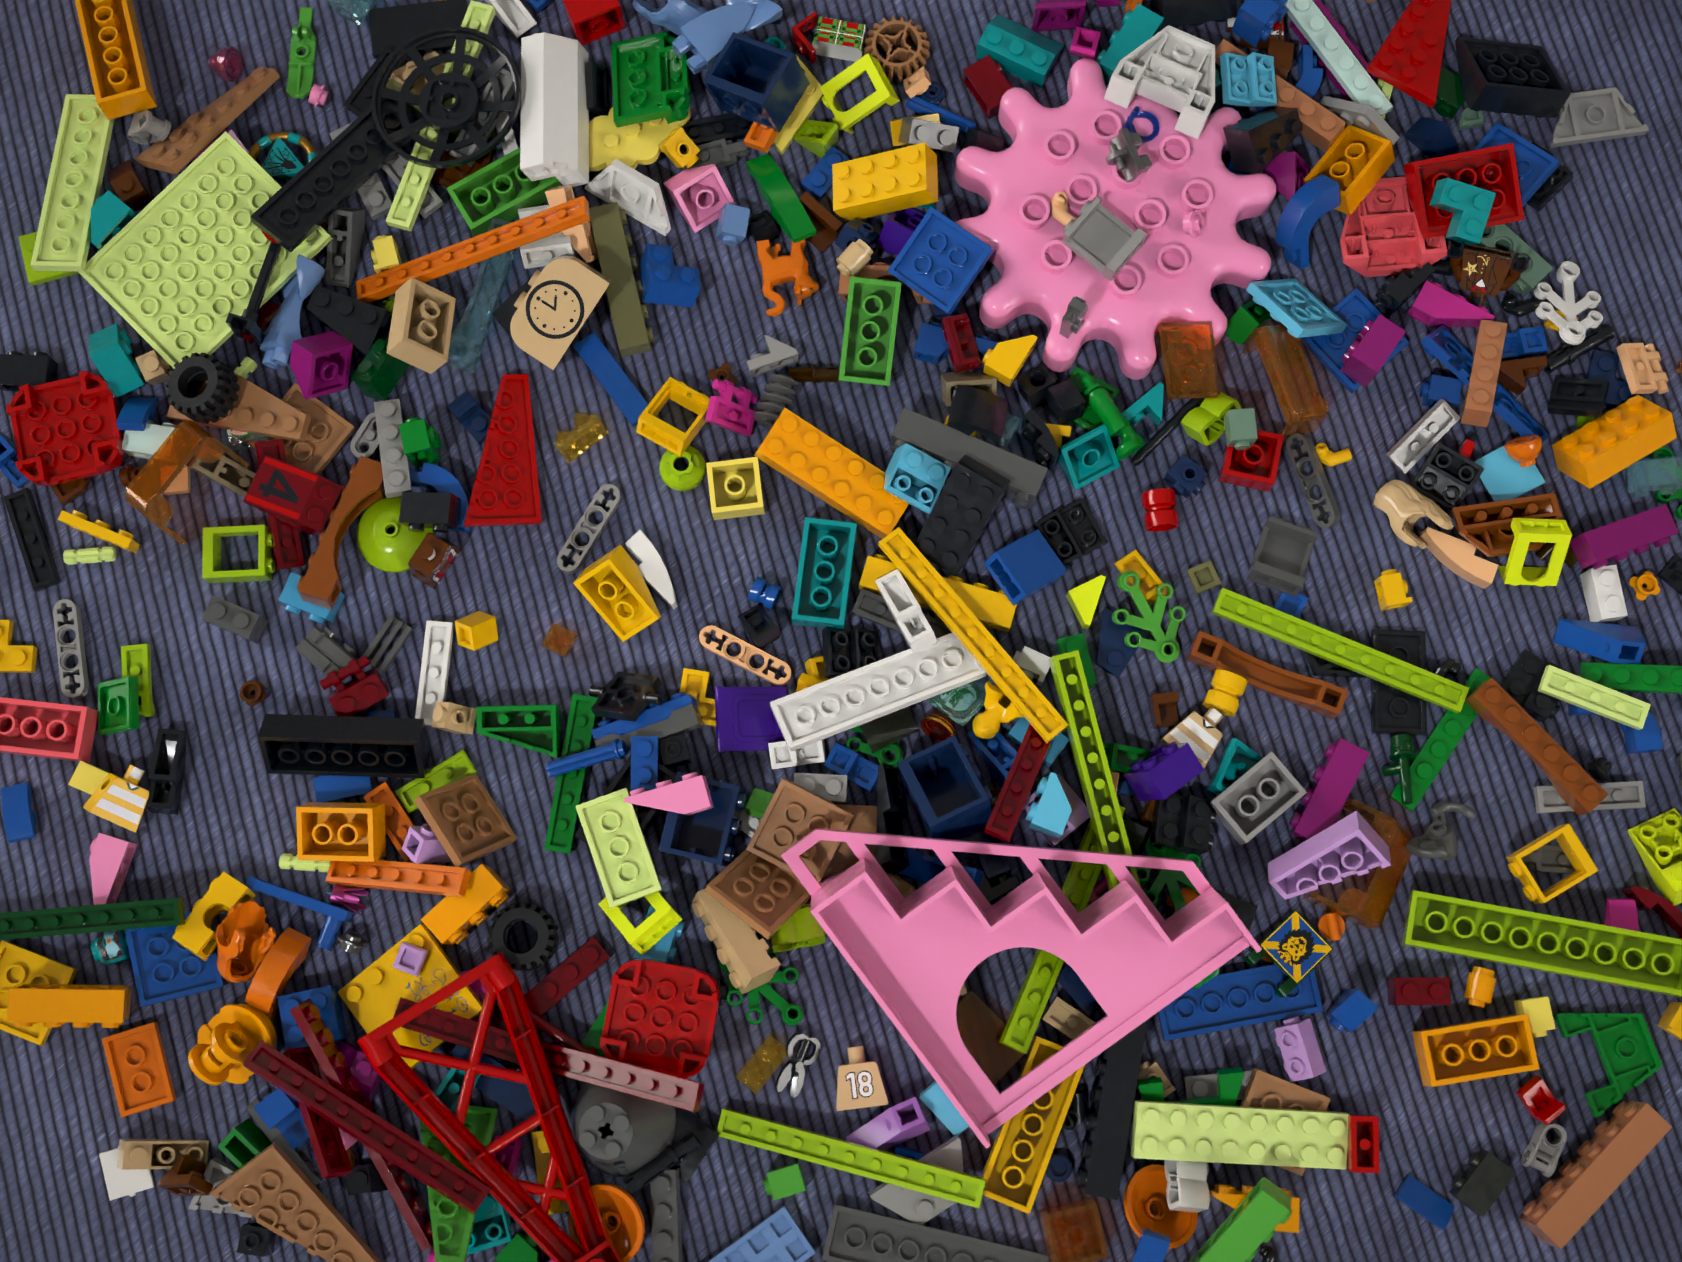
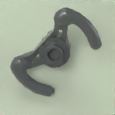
[1406,801,1475,860]

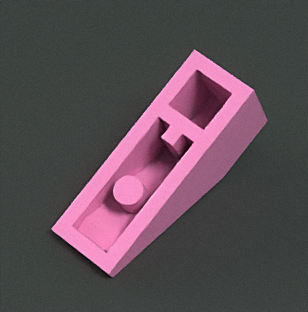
[89,833,138,905]

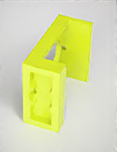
[819,53,900,134]
[1498,518,1572,587]
[598,892,683,955]

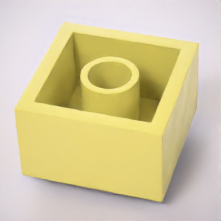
[706,457,765,520]

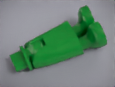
[1081,375,1145,462]

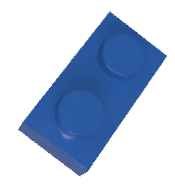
[801,146,850,201]
[631,736,659,791]

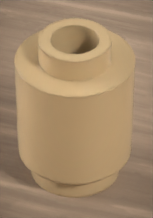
[836,239,874,277]

